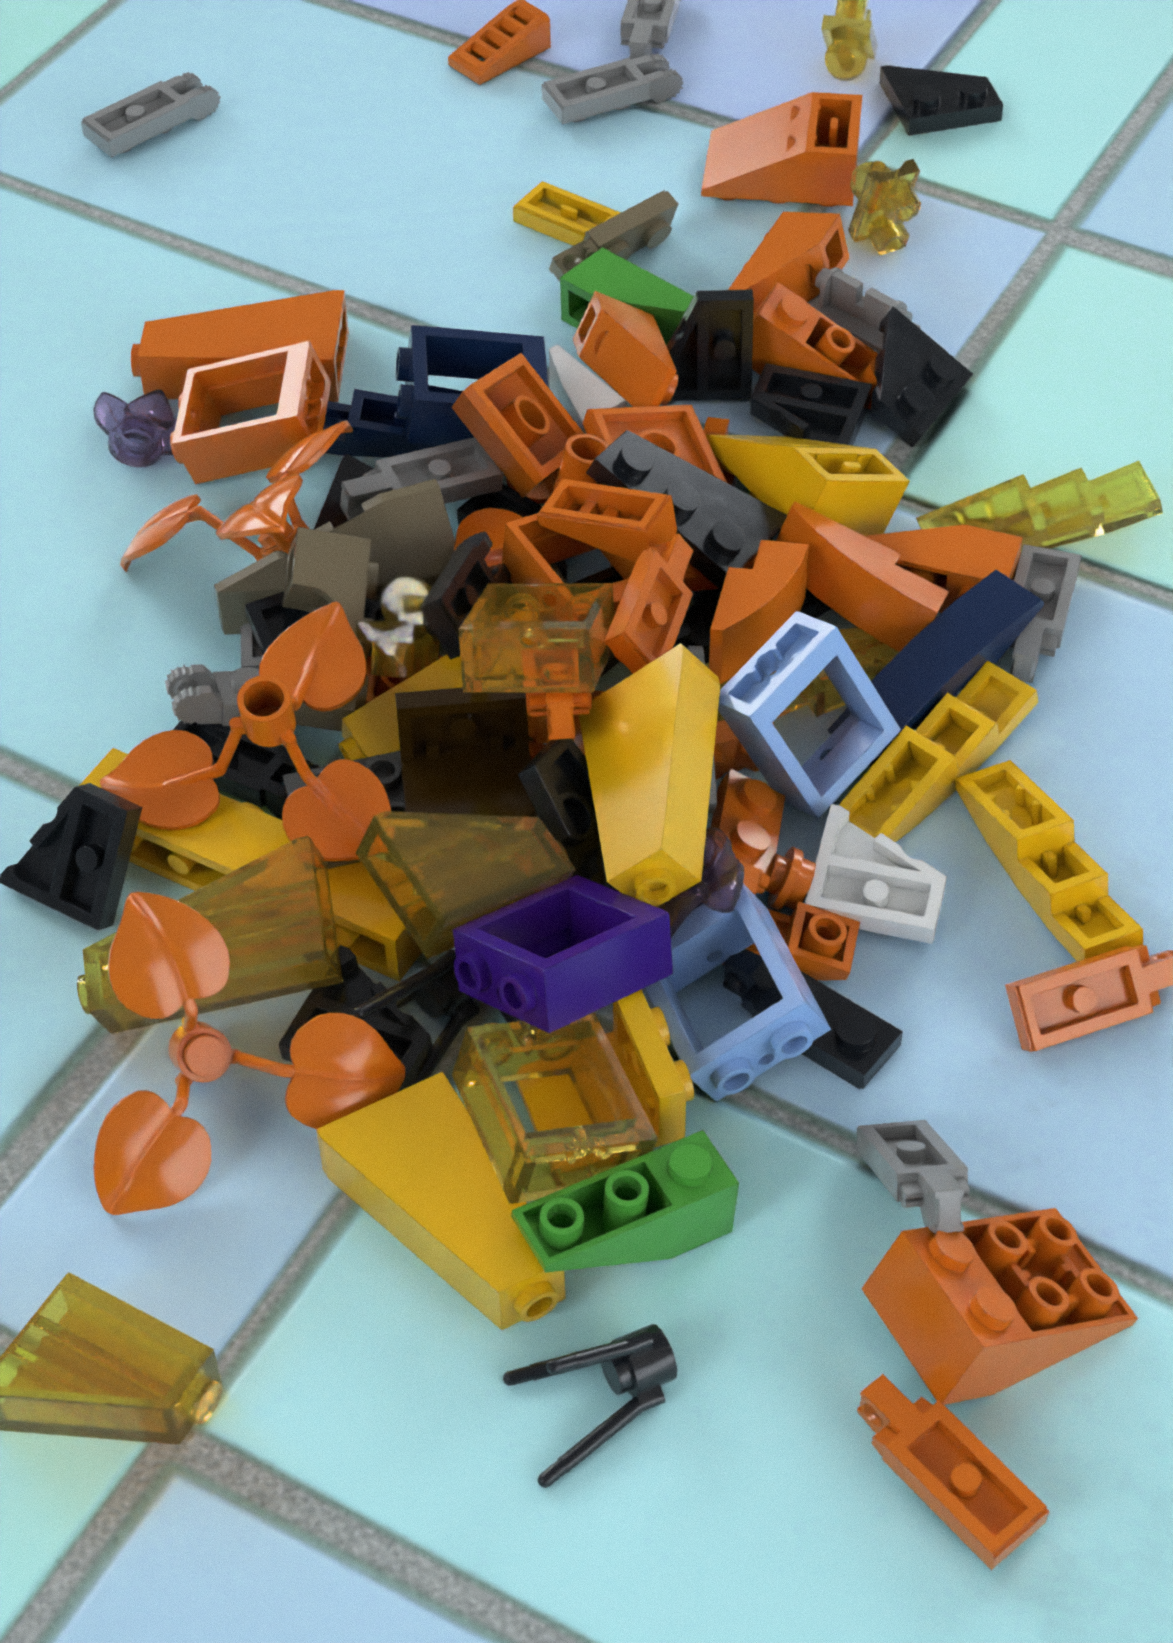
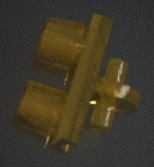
[821,0,877,81]
[848,159,922,255]
[355,577,440,678]

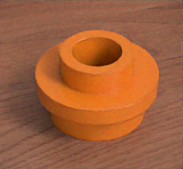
[764,847,816,910]

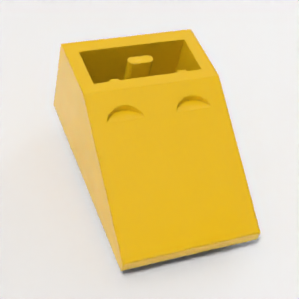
[705,434,910,536]

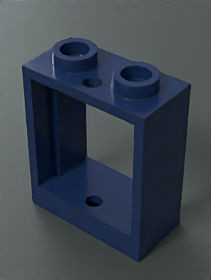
[396,325,549,445]

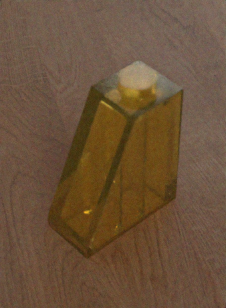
[356,811,575,959]
[0,1272,223,1445]

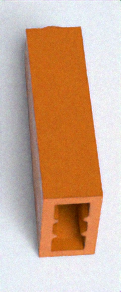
[131,290,349,402]

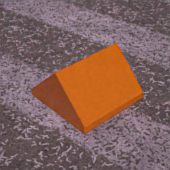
[451,353,584,498]

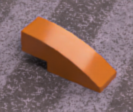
[776,501,949,652]
[709,540,809,684]

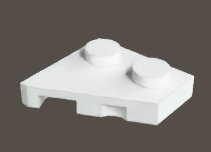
[805,804,947,944]

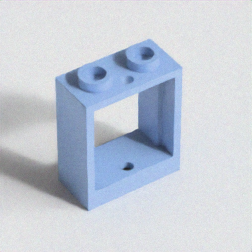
[718,611,901,818]
[645,880,831,1102]

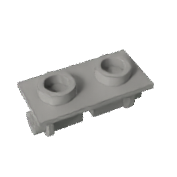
[809,267,921,352]

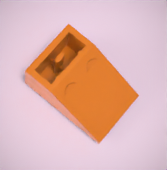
[701,92,863,207]
[861,1208,1138,1405]

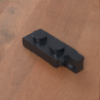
[723,949,903,1089]

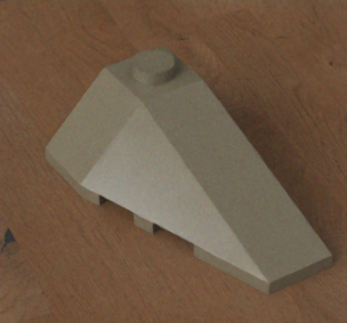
[214,478,455,635]

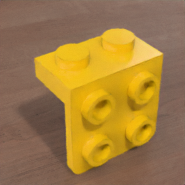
[513,989,694,1174]

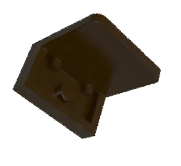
[395,682,538,835]

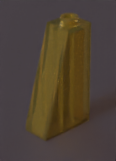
[77,836,343,1034]

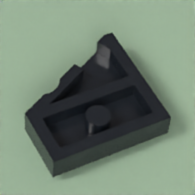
[879,65,1003,136]

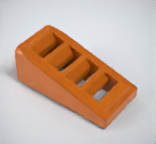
[448,0,551,85]
[537,479,677,562]

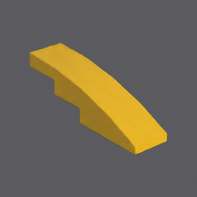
[839,660,1039,842]
[955,760,1143,961]

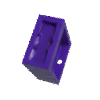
[453,875,673,1033]

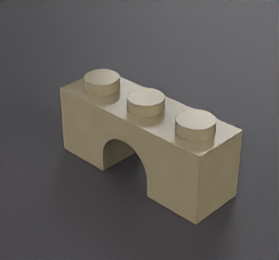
[283,527,379,732]

